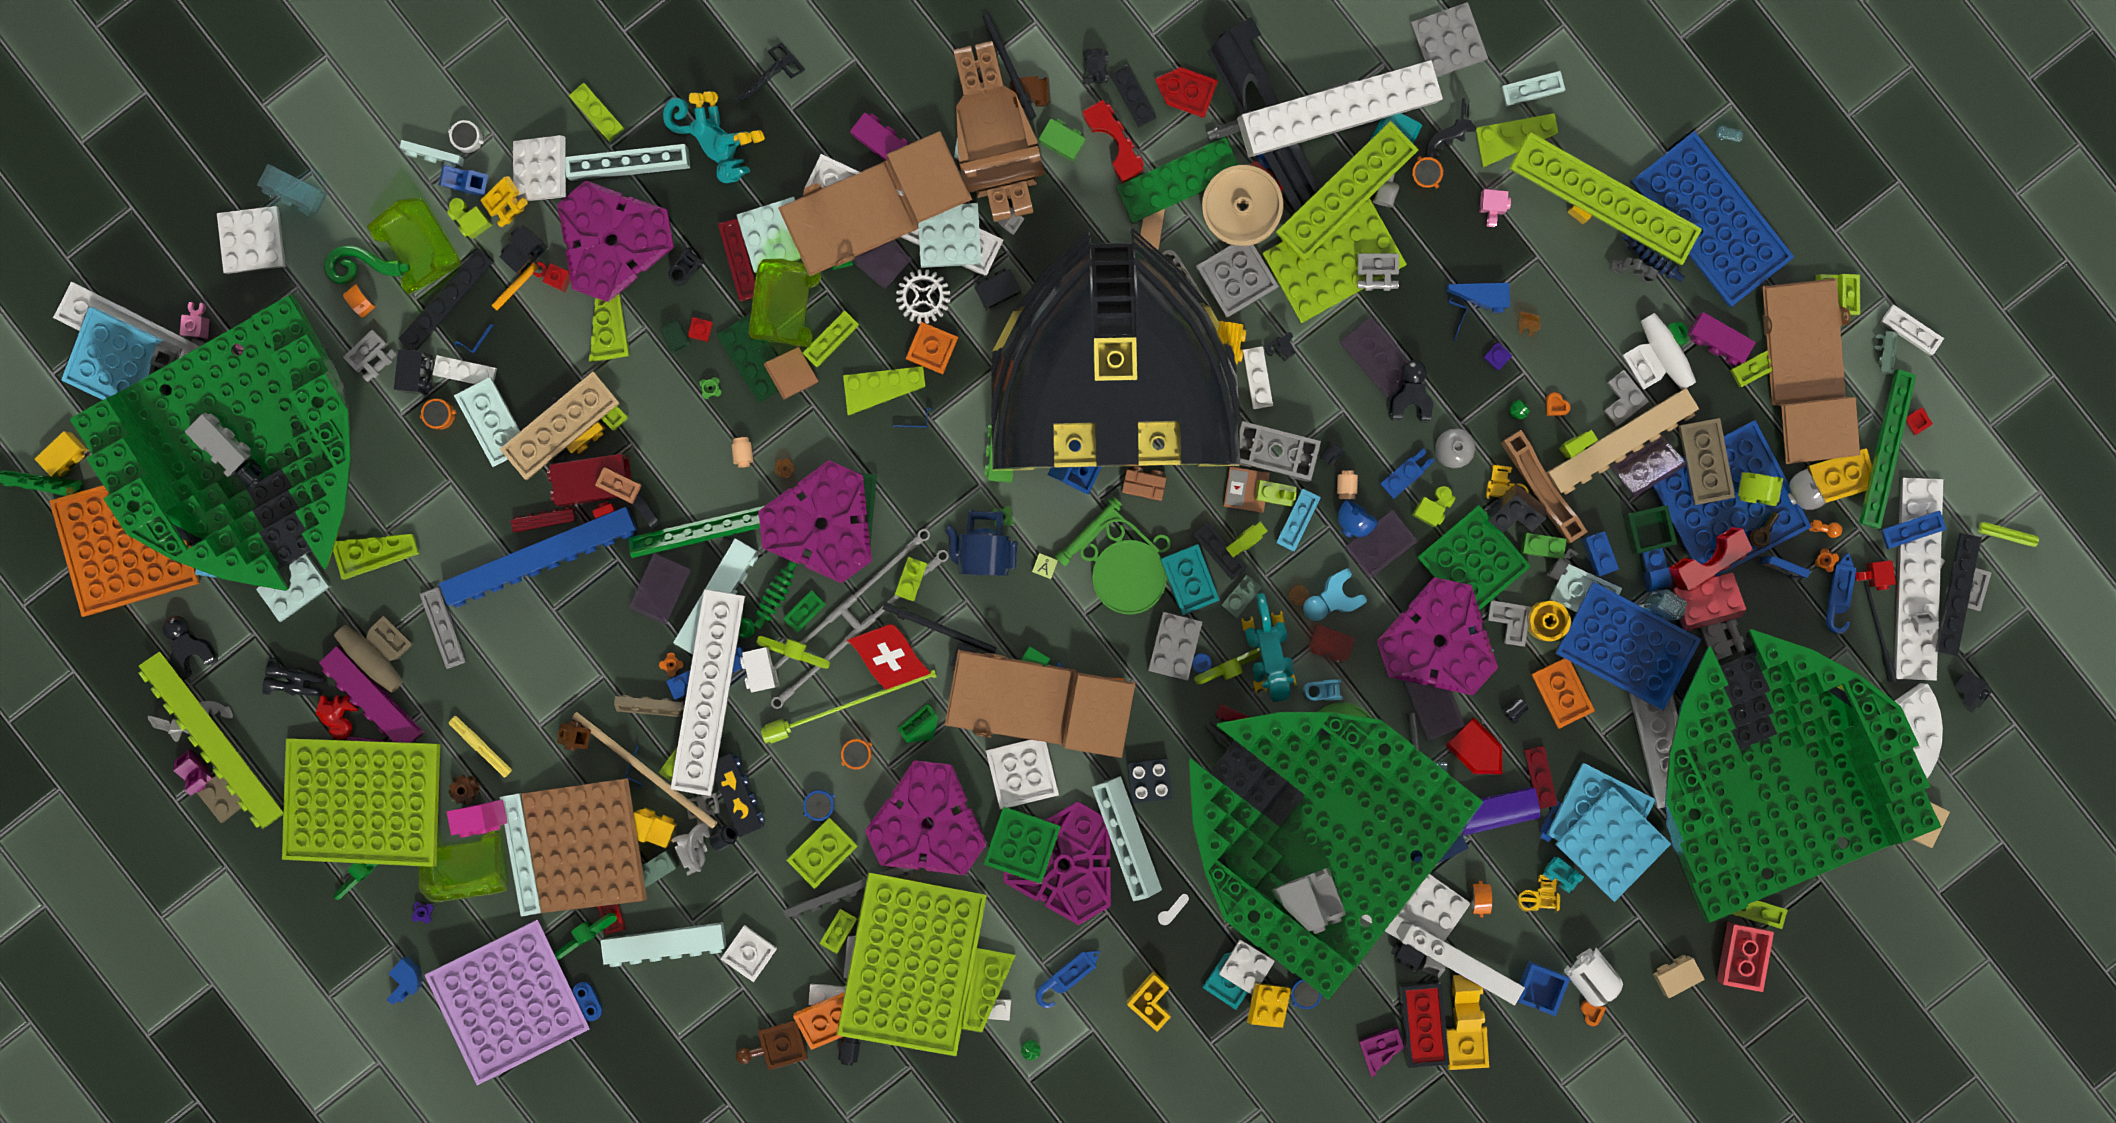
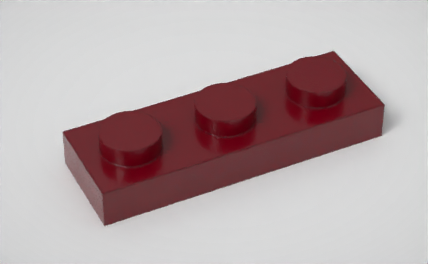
[1523,746,1558,809]

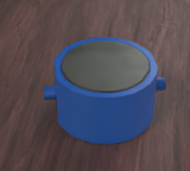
[803,790,835,821]
[1290,977,1322,1009]

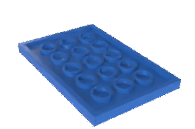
[1555,582,1701,711]

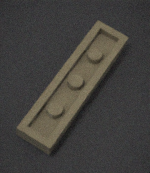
[614,695,685,717]

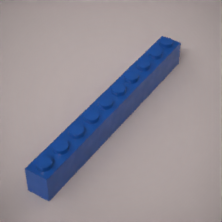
[439,507,638,608]

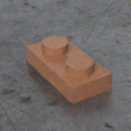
[595,467,642,504]

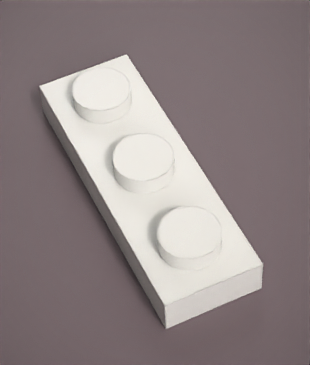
[1880,305,1944,356]
[1243,346,1273,410]
[432,355,497,384]

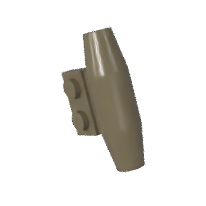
[334,616,413,693]

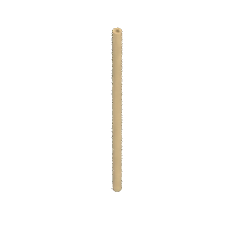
[572,712,717,829]

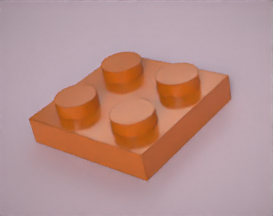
[906,322,958,375]

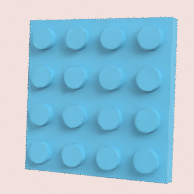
[61,307,163,400]
[1546,763,1656,841]
[1555,787,1671,902]

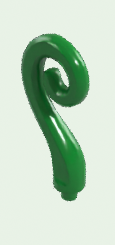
[324,245,410,285]

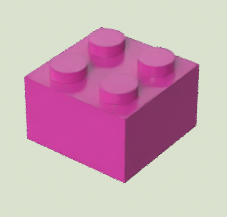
[447,800,507,838]

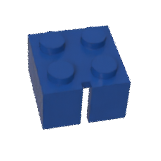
[1517,961,1570,1016]

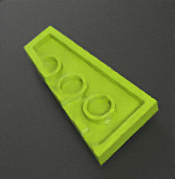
[1475,113,1558,168]
[589,294,630,362]
[843,366,926,416]
[333,534,420,580]
[962,948,1016,1033]

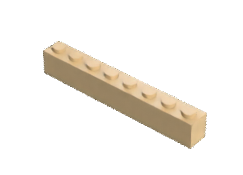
[1546,388,1699,495]

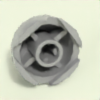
[1435,428,1476,468]
[1788,469,1826,510]
[671,834,708,876]

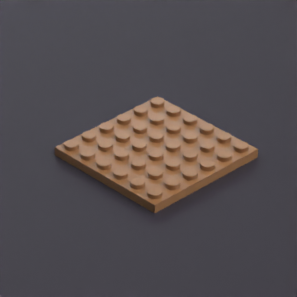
[521,778,647,913]

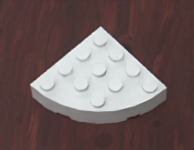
[1895,683,1943,778]

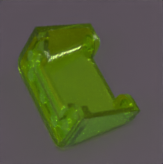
[367,198,460,295]
[749,258,821,347]
[419,831,508,902]

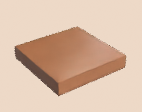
[764,347,819,399]

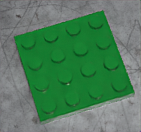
[1417,505,1531,610]

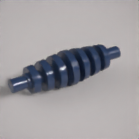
[1621,234,1685,282]

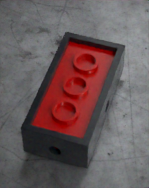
[1398,980,1449,1068]

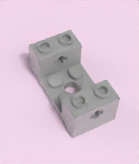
[1239,421,1321,482]

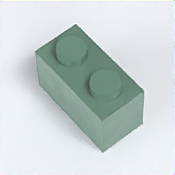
[642,849,679,888]

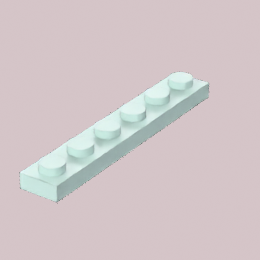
[499,793,541,916]

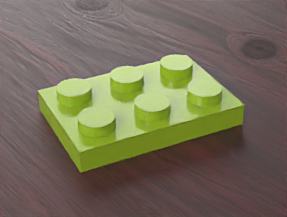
[786,817,858,889]

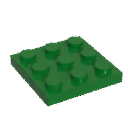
[984,806,1061,884]

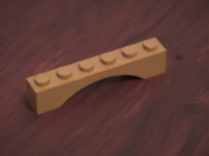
[1500,430,1587,543]

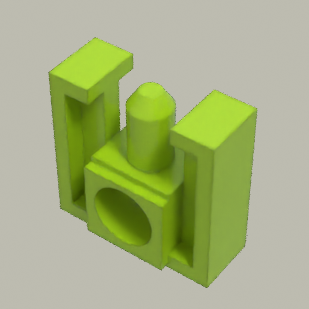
[1559,430,1598,459]
[1226,521,1268,557]

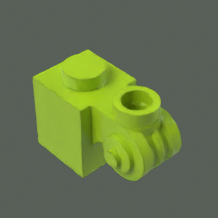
[446,198,492,239]
[1412,486,1456,527]

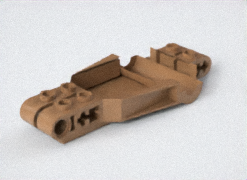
[953,41,1045,222]

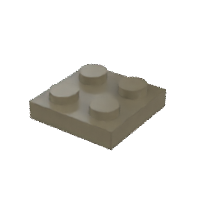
[196,776,241,823]

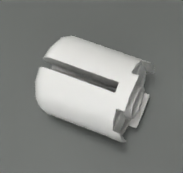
[1564,948,1623,1007]

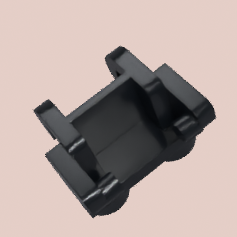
[1083,48,1109,84]
[1265,332,1296,362]

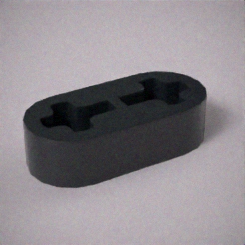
[634,492,661,529]

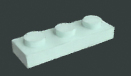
[1501,71,1565,107]
[399,140,464,168]

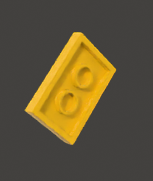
[1807,448,1872,503]

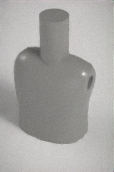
[1373,173,1399,207]

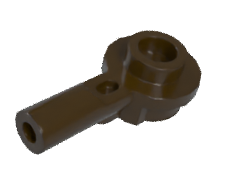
[1749,511,1780,548]

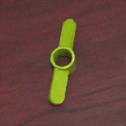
[756,636,830,669]
[1194,648,1261,684]

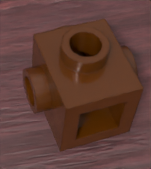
[557,721,591,751]
[449,775,481,805]

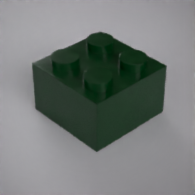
[1623,505,1677,554]

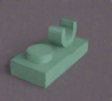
[1875,331,1898,374]
[1221,575,1262,618]

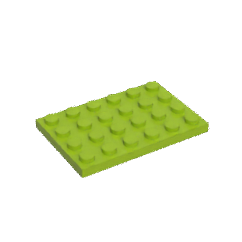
[1262,198,1407,324]

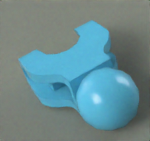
[1303,568,1367,621]

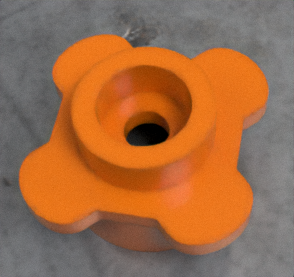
[1815,549,1839,572]
[659,653,684,677]

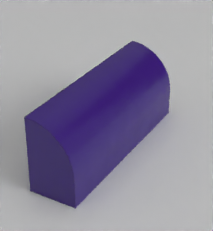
[1462,787,1540,836]

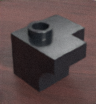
[1955,671,1991,713]

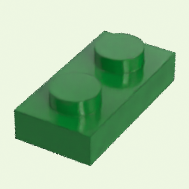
[783,590,826,633]

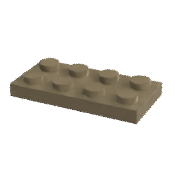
[1678,418,1735,505]

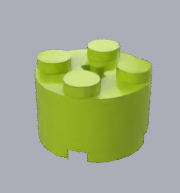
[1738,472,1783,506]

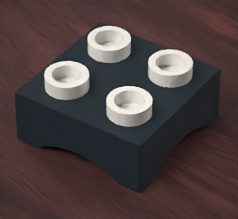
[1127,758,1173,804]

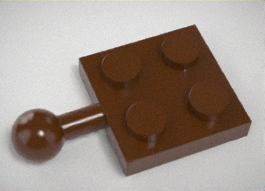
[736,1020,808,1071]

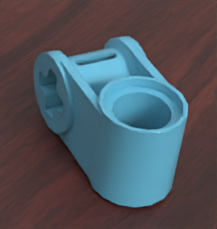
[1303,679,1343,701]

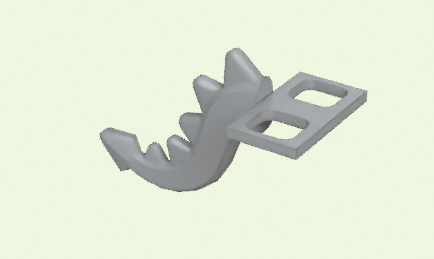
[148,701,233,742]
[687,793,720,872]

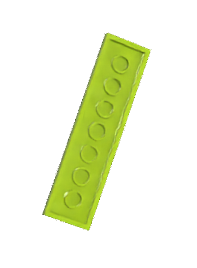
[1276,121,1418,262]

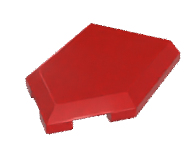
[1155,67,1218,118]
[1445,717,1502,774]

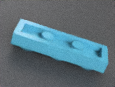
[1276,489,1321,552]

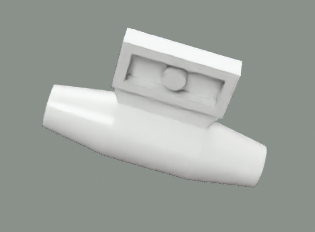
[1622,313,1696,390]

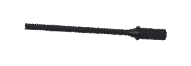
[1864,584,1898,683]

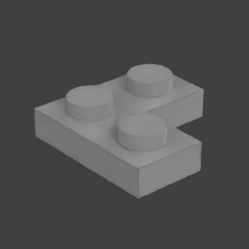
[1604,370,1649,426]
[1487,601,1531,647]

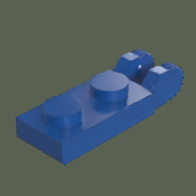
[1380,448,1435,499]

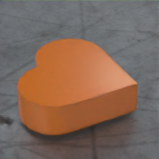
[1546,392,1570,416]
[1580,1000,1606,1026]

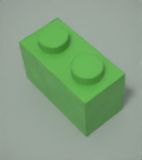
[1039,119,1086,163]
[1519,533,1567,559]

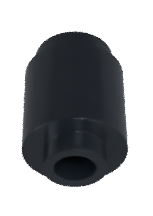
[709,825,738,851]
[838,1037,861,1066]

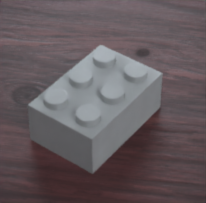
[1148,612,1202,681]

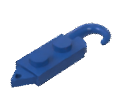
[1826,553,1856,634]
[1035,950,1100,1008]

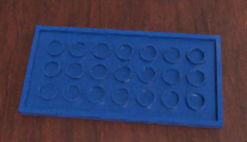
[1630,131,1794,308]

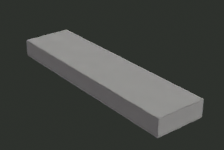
[419,587,467,669]

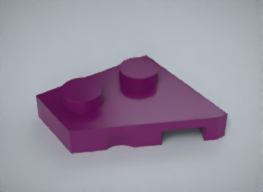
[1358,1027,1404,1077]

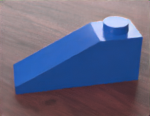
[1446,283,1510,313]

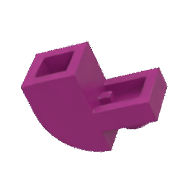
[174,749,212,796]

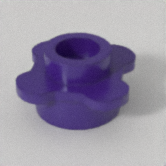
[411,902,434,924]

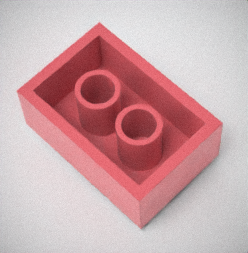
[1671,572,1746,631]
[1717,922,1774,992]

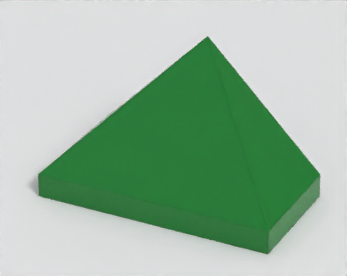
[897,704,938,743]

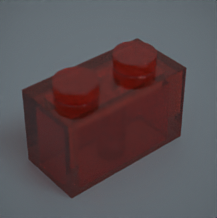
[1308,624,1356,663]

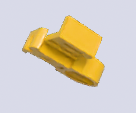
[1486,465,1529,499]
[1517,875,1560,912]

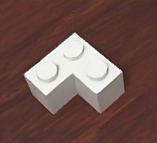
[740,647,780,693]

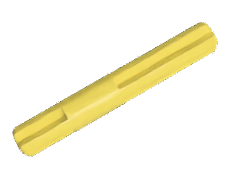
[449,716,512,777]

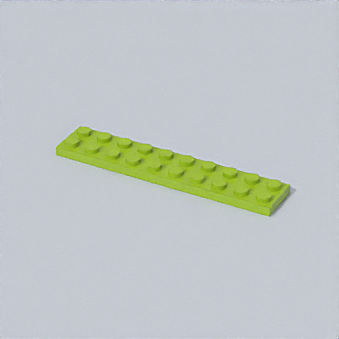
[1509,132,1702,265]

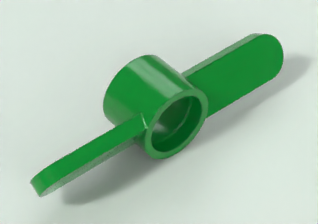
[333,863,378,900]
[554,913,617,960]

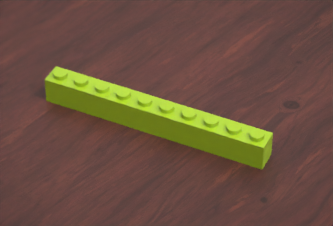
[138,652,283,829]

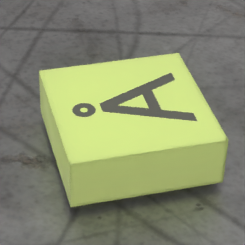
[1032,553,1058,579]

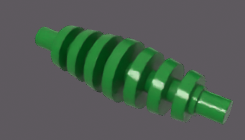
[754,561,797,629]

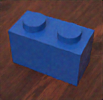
[1581,531,1619,576]

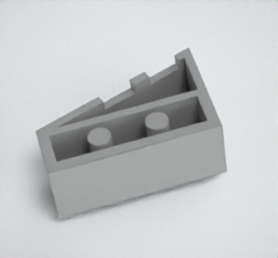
[185,413,252,477]

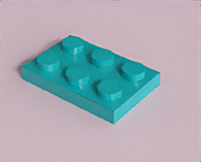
[1160,544,1219,615]

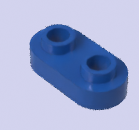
[572,982,603,1021]

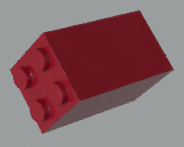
[547,454,632,507]

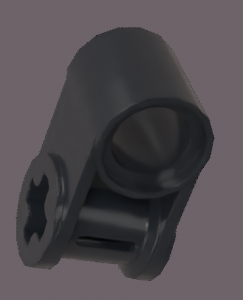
[668,247,705,286]
[233,459,264,490]

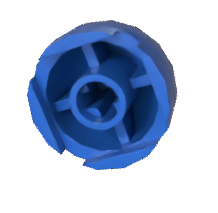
[1337,500,1378,537]

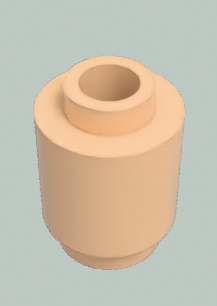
[731,437,754,468]
[1337,471,1358,499]

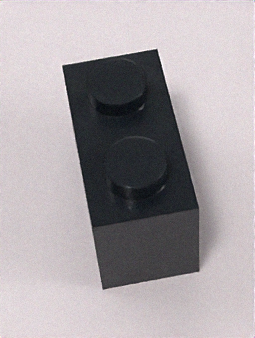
[974,268,1021,311]

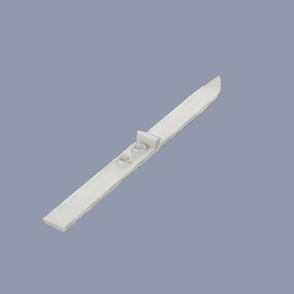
[1361,915,1525,1005]

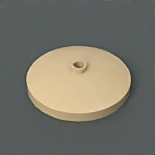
[1202,165,1283,247]

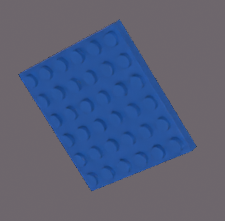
[1647,420,1811,577]

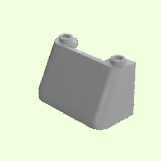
[1272,867,1346,934]

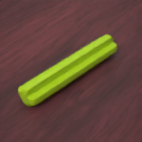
[1978,522,2039,547]

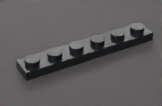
[398,249,494,351]
[1935,533,1982,656]

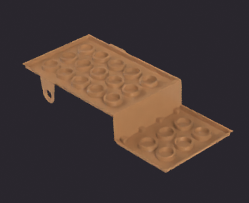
[778,131,972,276]
[1763,278,1860,464]
[945,650,1136,758]

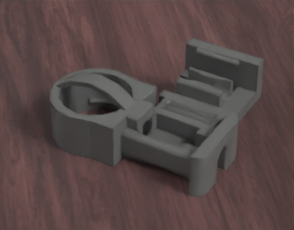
[1609,257,1658,283]
[1545,548,1578,582]

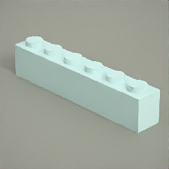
[565,144,690,181]
[673,539,758,654]
[1092,776,1162,901]
[600,922,727,967]

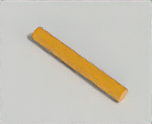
[492,262,539,311]

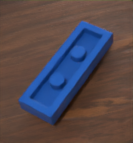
[1880,511,1947,549]

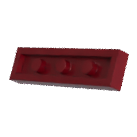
[718,219,760,302]

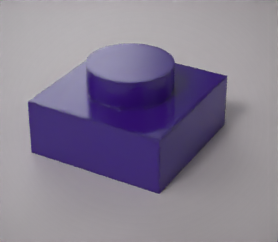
[1483,342,1512,371]

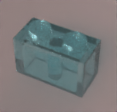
[1643,590,1688,621]

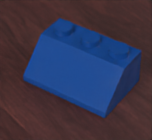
[1048,440,1102,495]

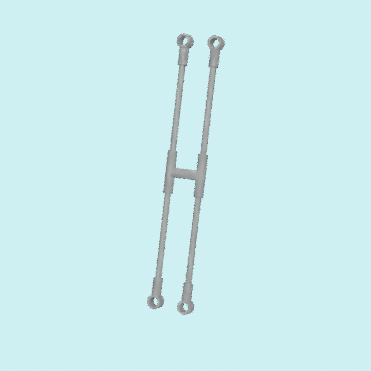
[771,529,949,709]

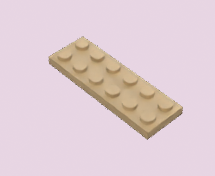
[500,372,620,480]

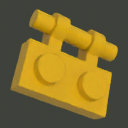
[480,176,528,227]

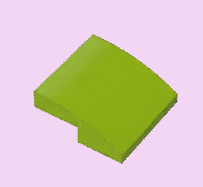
[1816,274,1860,315]

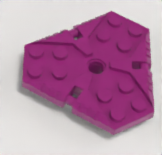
[557,181,674,303]
[758,460,872,583]
[1376,577,1498,695]
[865,760,987,875]
[1003,801,1111,925]

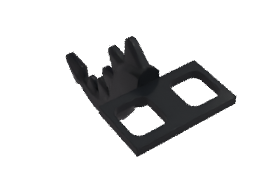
[734,43,805,104]
[1426,98,1477,158]

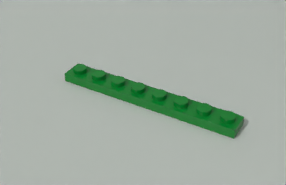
[1859,369,1917,529]
[628,505,766,558]

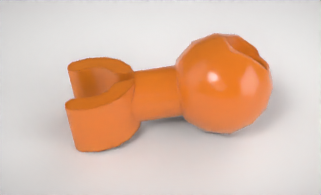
[1809,520,1842,538]

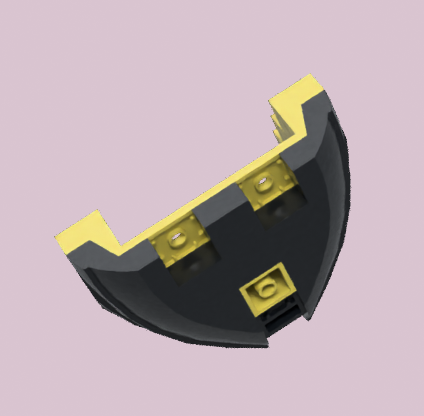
[991,228,1240,471]

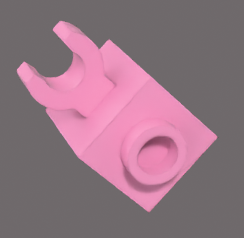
[1479,189,1511,227]
[180,302,210,339]

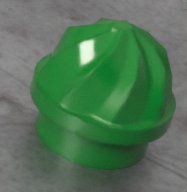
[1509,399,1531,420]
[1021,1040,1041,1061]

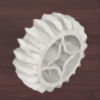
[896,270,950,324]

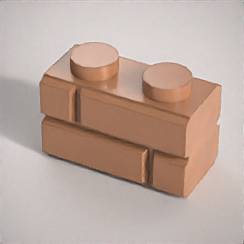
[1122,466,1167,501]

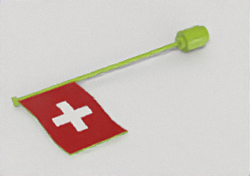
[760,624,937,744]

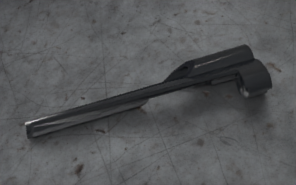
[1207,17,1319,212]

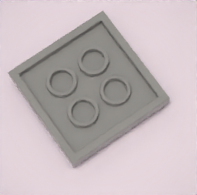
[1410,2,1488,78]
[1196,245,1279,318]

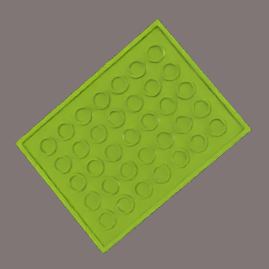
[282,738,440,867]
[836,873,987,1056]

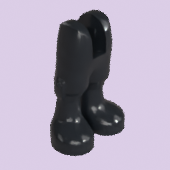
[262,657,325,696]

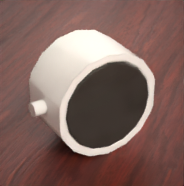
[448,120,484,153]

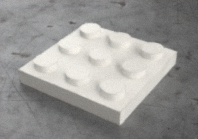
[513,135,566,201]
[217,206,286,274]
[986,740,1059,809]
[1399,874,1471,941]

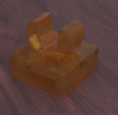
[1518,311,1541,337]

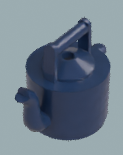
[945,510,1018,576]

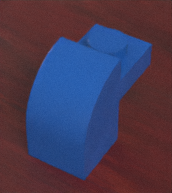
[438,165,488,195]
[1641,548,1672,592]
[386,956,422,1005]

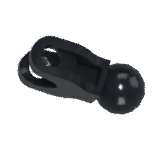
[1388,360,1433,423]
[162,615,218,680]

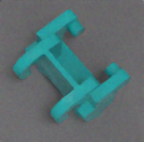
[1543,857,1584,893]

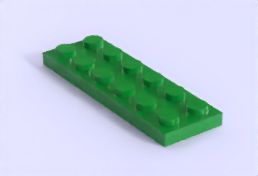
[1116,137,1238,224]

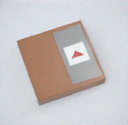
[1223,467,1270,513]

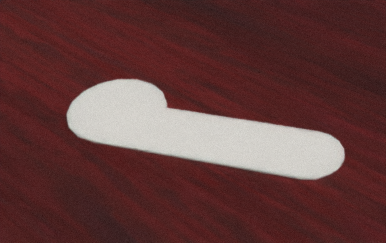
[1158,894,1189,925]

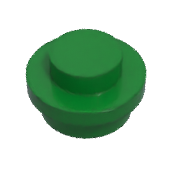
[739,618,755,638]

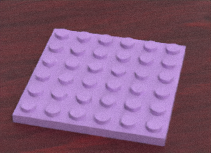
[425,920,590,1085]

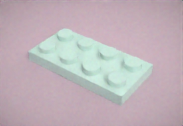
[454,377,521,467]

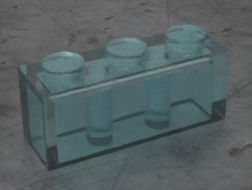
[257,164,327,215]

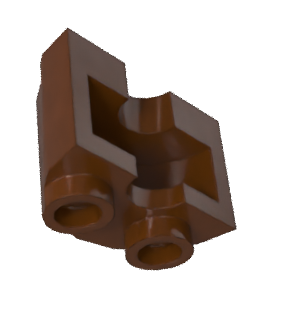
[1009,76,1051,108]

